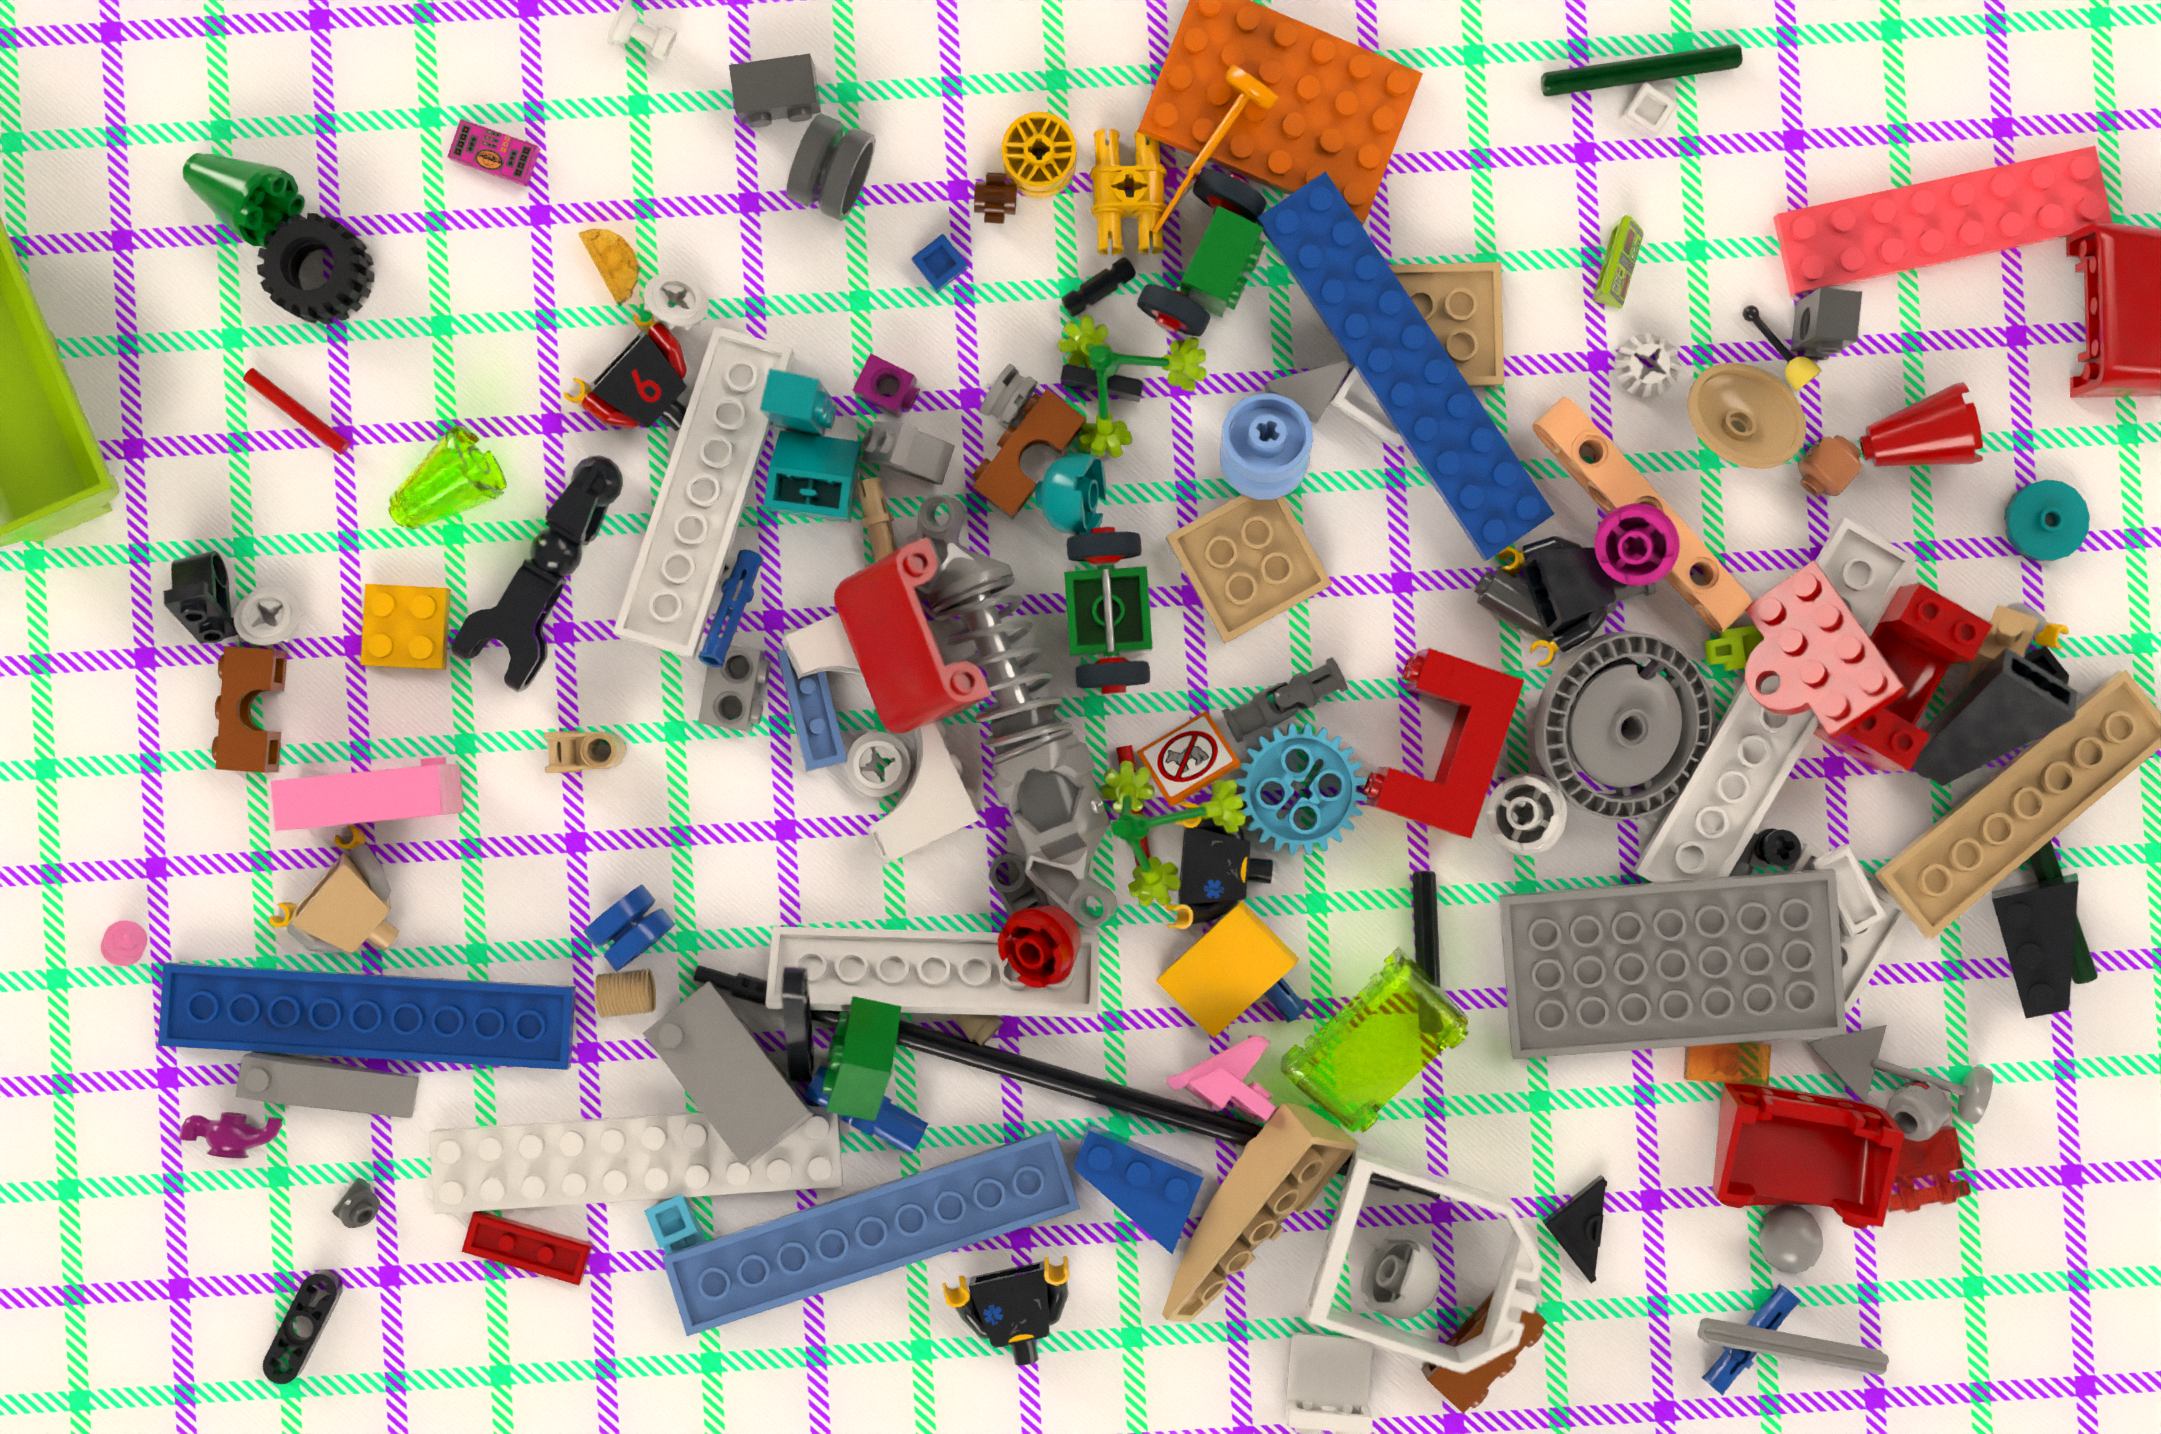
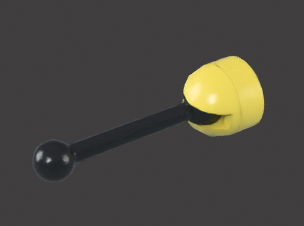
[1742,305,1822,392]

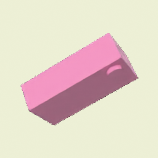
[271,757,464,831]

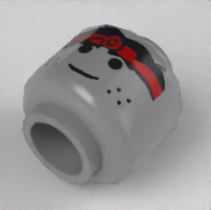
[1886,1080,1951,1141]

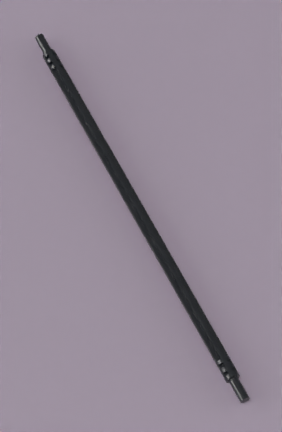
[694,965,1441,1199]

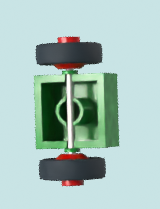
[1137,169,1266,337]
[1064,527,1153,694]

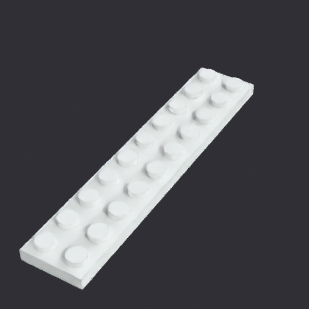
[1632,517,1917,883]
[429,1104,844,1214]

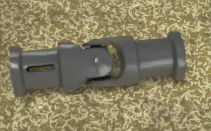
[1222,657,1348,743]

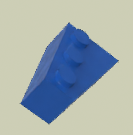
[1073,1123,1204,1254]

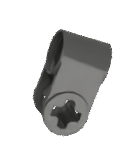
[989,852,1050,916]

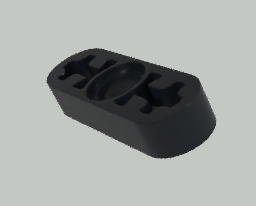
[263,1269,343,1384]

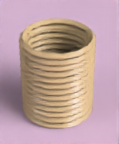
[594,968,656,1018]

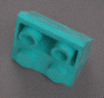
[764,431,862,523]

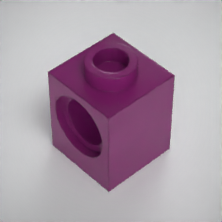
[853,353,920,417]

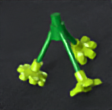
[1057,315,1207,458]
[1101,761,1246,907]

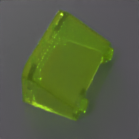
[1281,946,1469,1133]

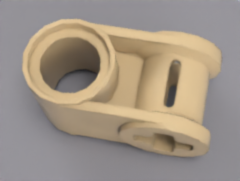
[543,731,626,773]

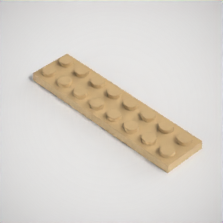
[1874,670,2161,939]

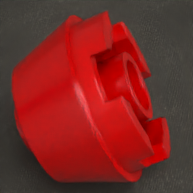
[998,905,1081,988]

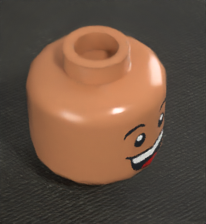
[1798,435,1861,497]

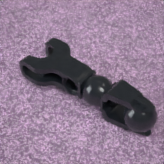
[452,455,623,693]

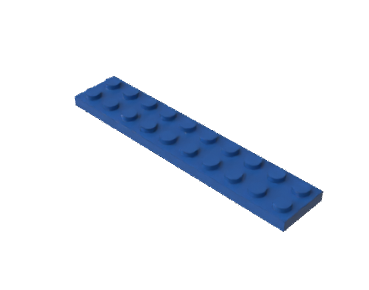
[1255,171,1554,561]
[158,963,576,1070]

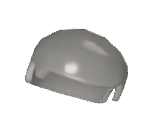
[1758,1205,1823,1274]

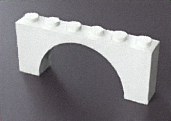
[781,613,981,864]

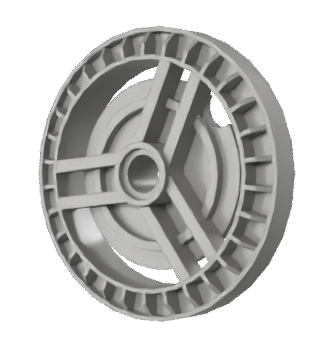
[1534,631,1713,820]

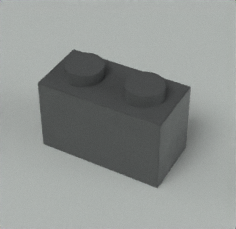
[729,53,821,128]

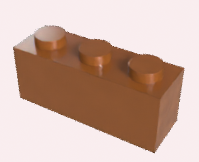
[1421,1289,1547,1414]

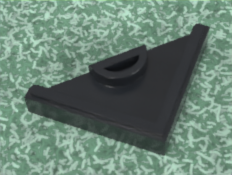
[1542,1175,1607,1284]

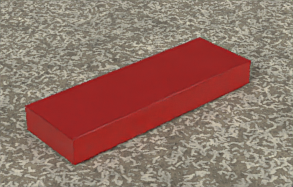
[462,1211,593,1285]

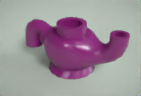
[179,1112,283,1158]

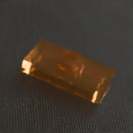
[1683,1042,1771,1086]

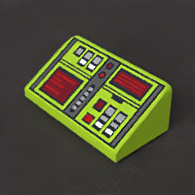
[1593,215,1644,308]

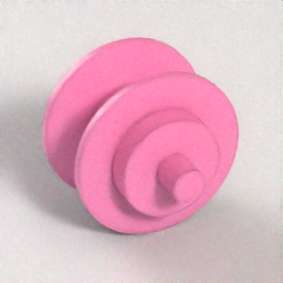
[101,921,148,966]

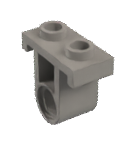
[862,421,955,485]

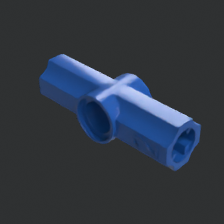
[803,1065,929,1154]

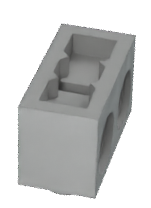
[698,645,770,732]

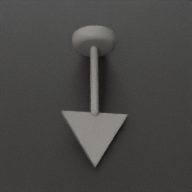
[1807,1025,1993,1124]

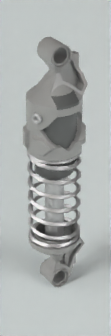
[907,495,1117,928]

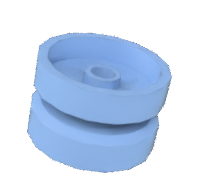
[1220,393,1313,500]

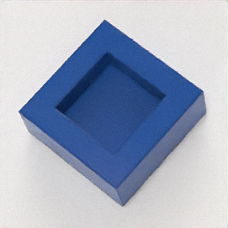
[911,234,969,293]

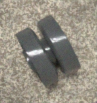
[786,113,876,221]

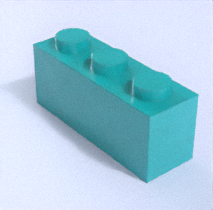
[760,368,837,436]

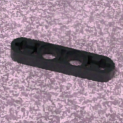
[782,967,814,1082]

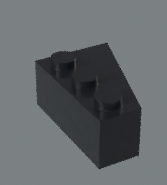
[1992,873,2079,1019]

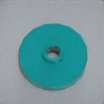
[2004,480,2090,561]

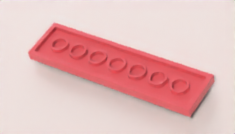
[1773,146,2113,296]

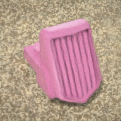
[1166,1035,1276,1123]

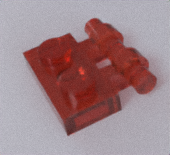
[1887,1125,1971,1213]

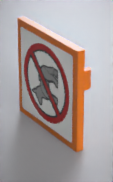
[1137,711,1242,807]

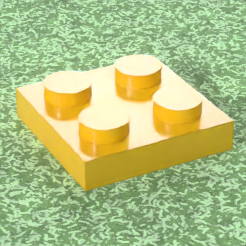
[361,584,451,670]

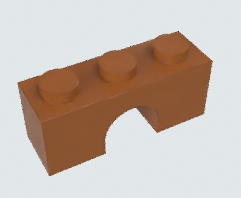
[972,389,1086,520]
[212,646,287,773]

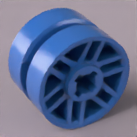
[583,884,675,972]

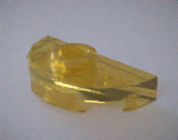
[578,228,640,307]

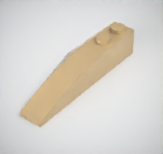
[1162,1102,1359,1322]

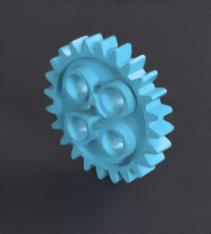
[1234,723,1367,855]

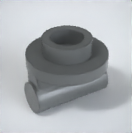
[332,1178,380,1228]

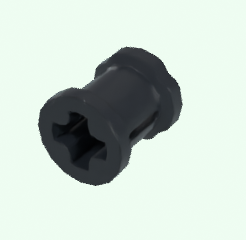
[1754,828,1801,866]

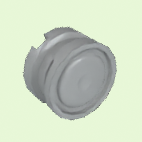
[979,364,1038,429]

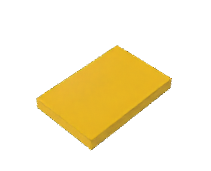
[1156,900,1300,1039]

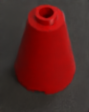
[1859,382,1983,467]

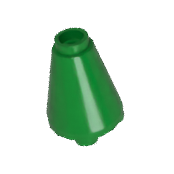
[182,153,305,248]

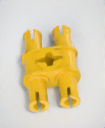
[1090,129,1168,256]

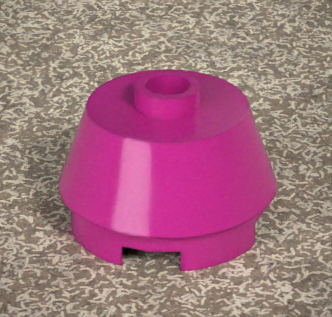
[1595,504,1680,586]

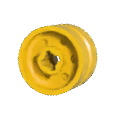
[1001,112,1077,198]

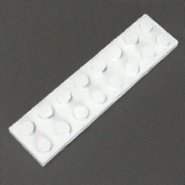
[613,325,794,659]
[765,926,1099,1018]

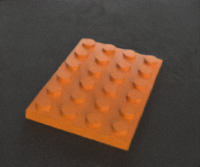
[1137,0,1423,225]

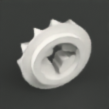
[642,273,709,331]
[1615,332,1682,398]
[234,587,303,649]
[845,732,911,797]

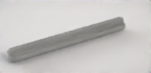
[1697,1318,1889,1375]

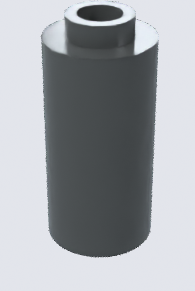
[1474,568,1554,642]

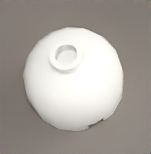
[1361,1232,1440,1320]

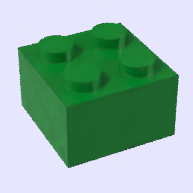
[822,996,901,1121]

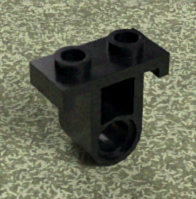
[163,551,239,644]

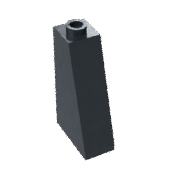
[1912,647,2078,786]

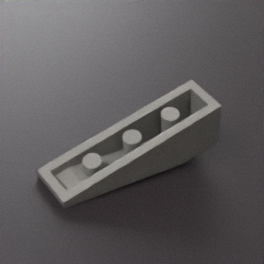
[235,1052,419,1118]

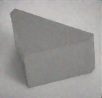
[1265,361,1349,424]

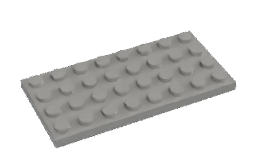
[1499,868,1847,1059]

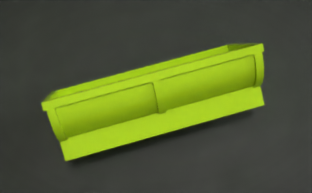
[0,216,120,547]

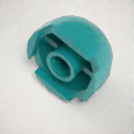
[1035,454,1106,535]

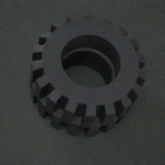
[257,213,375,325]

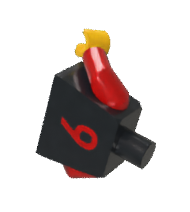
[564,313,687,431]

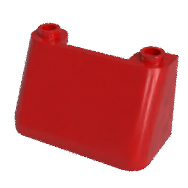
[2066,223,2161,398]
[834,537,991,734]
[1713,1080,1905,1229]

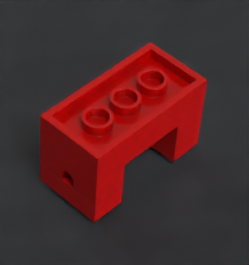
[1813,583,1993,771]
[1363,648,1524,839]

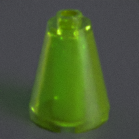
[388,425,507,530]

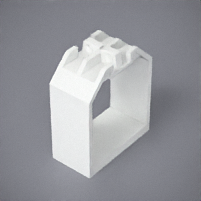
[1306,1149,1543,1374]

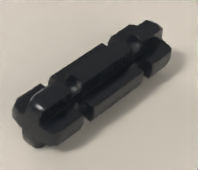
[1061,257,1136,317]

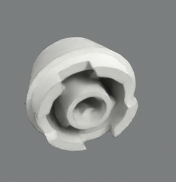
[1486,773,1568,855]

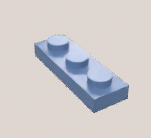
[777,650,847,772]

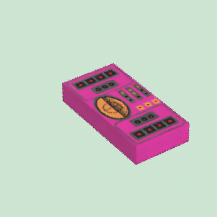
[447,119,540,187]

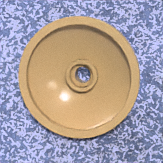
[1687,363,1806,469]

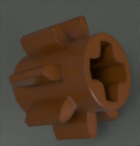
[974,172,1017,224]

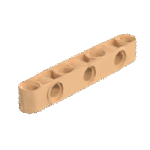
[1532,397,1752,633]

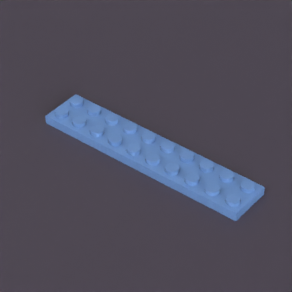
[662,1128,1080,1336]

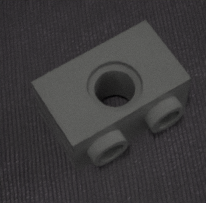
[1791,287,1862,360]

